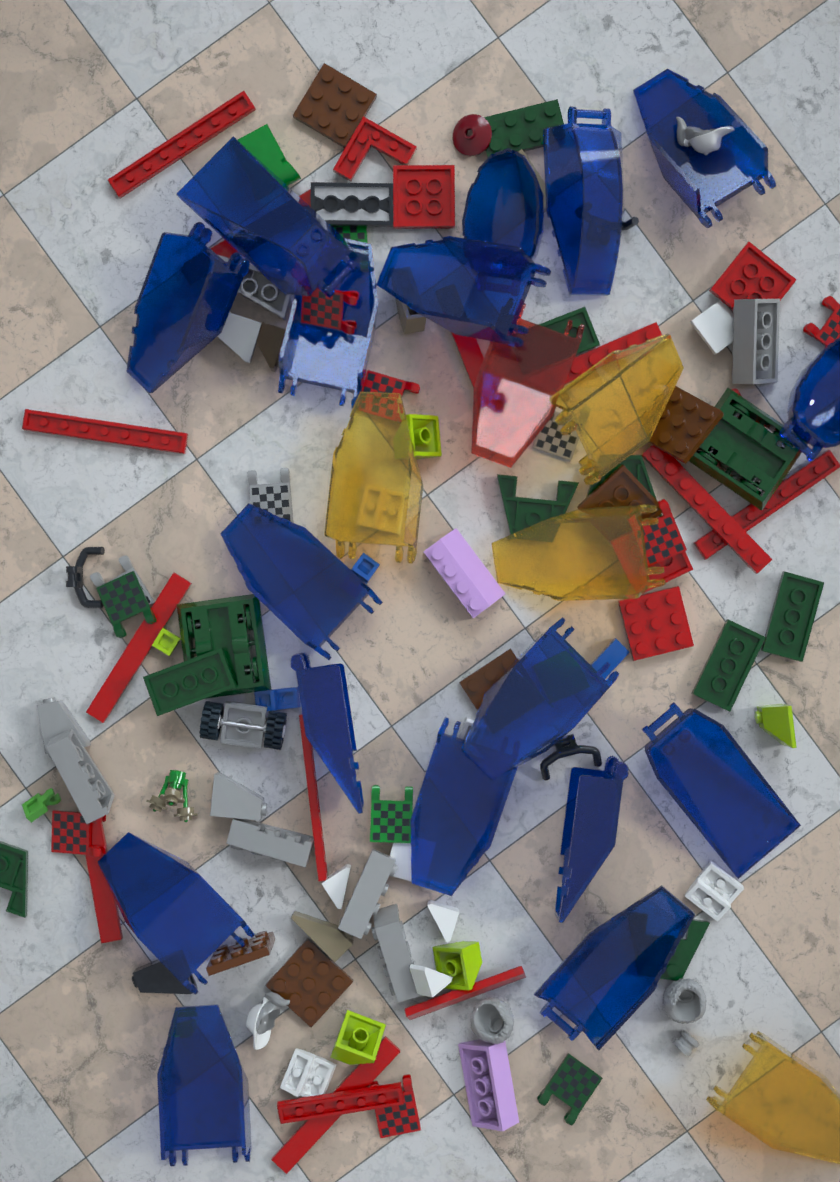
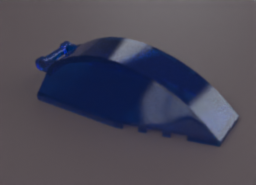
[543,106,625,296]
[534,885,695,1050]

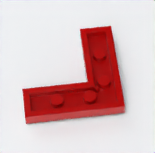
[333,116,417,182]

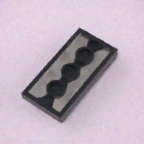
[311,182,393,227]

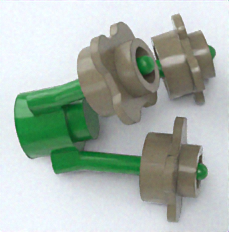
[146,770,197,822]

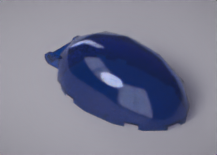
[462,148,544,297]
[779,338,840,462]

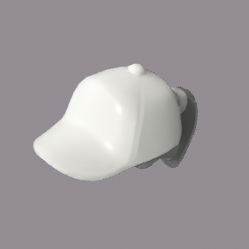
[676,117,735,155]
[246,992,290,1050]

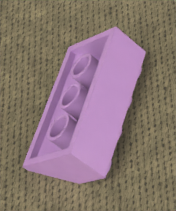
[423,529,505,618]
[458,1039,519,1131]

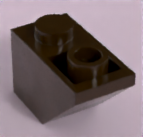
[256,322,290,372]

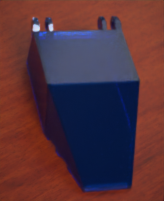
[633,69,776,228]
[126,222,250,393]
[278,235,379,409]
[376,236,551,347]
[220,503,383,660]
[461,617,619,781]
[290,652,365,814]
[410,717,520,896]
[555,755,629,923]
[98,832,255,995]
[157,1004,252,1167]

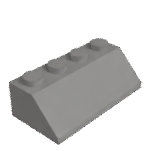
[732,299,780,384]

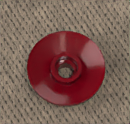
[452,114,492,156]

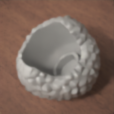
[662,978,707,1024]
[470,997,514,1044]

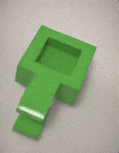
[22,788,61,823]

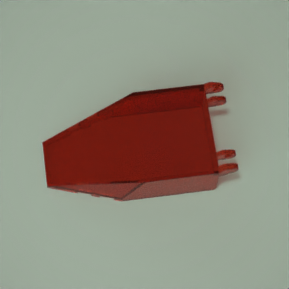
[471,298,585,468]

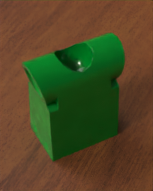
[231,124,301,203]

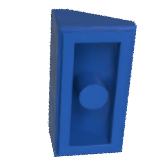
[586,638,630,682]

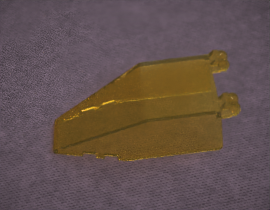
[549,334,684,485]
[324,392,423,563]
[491,504,666,601]
[706,1030,840,1164]

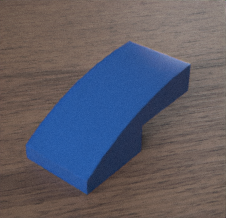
[339,553,380,600]
[254,687,301,711]

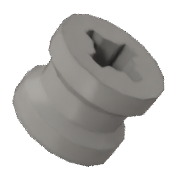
[673,1030,700,1057]

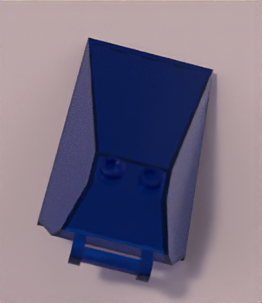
[176,136,359,298]
[641,702,801,879]

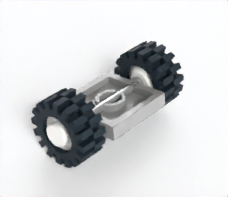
[199,701,287,750]

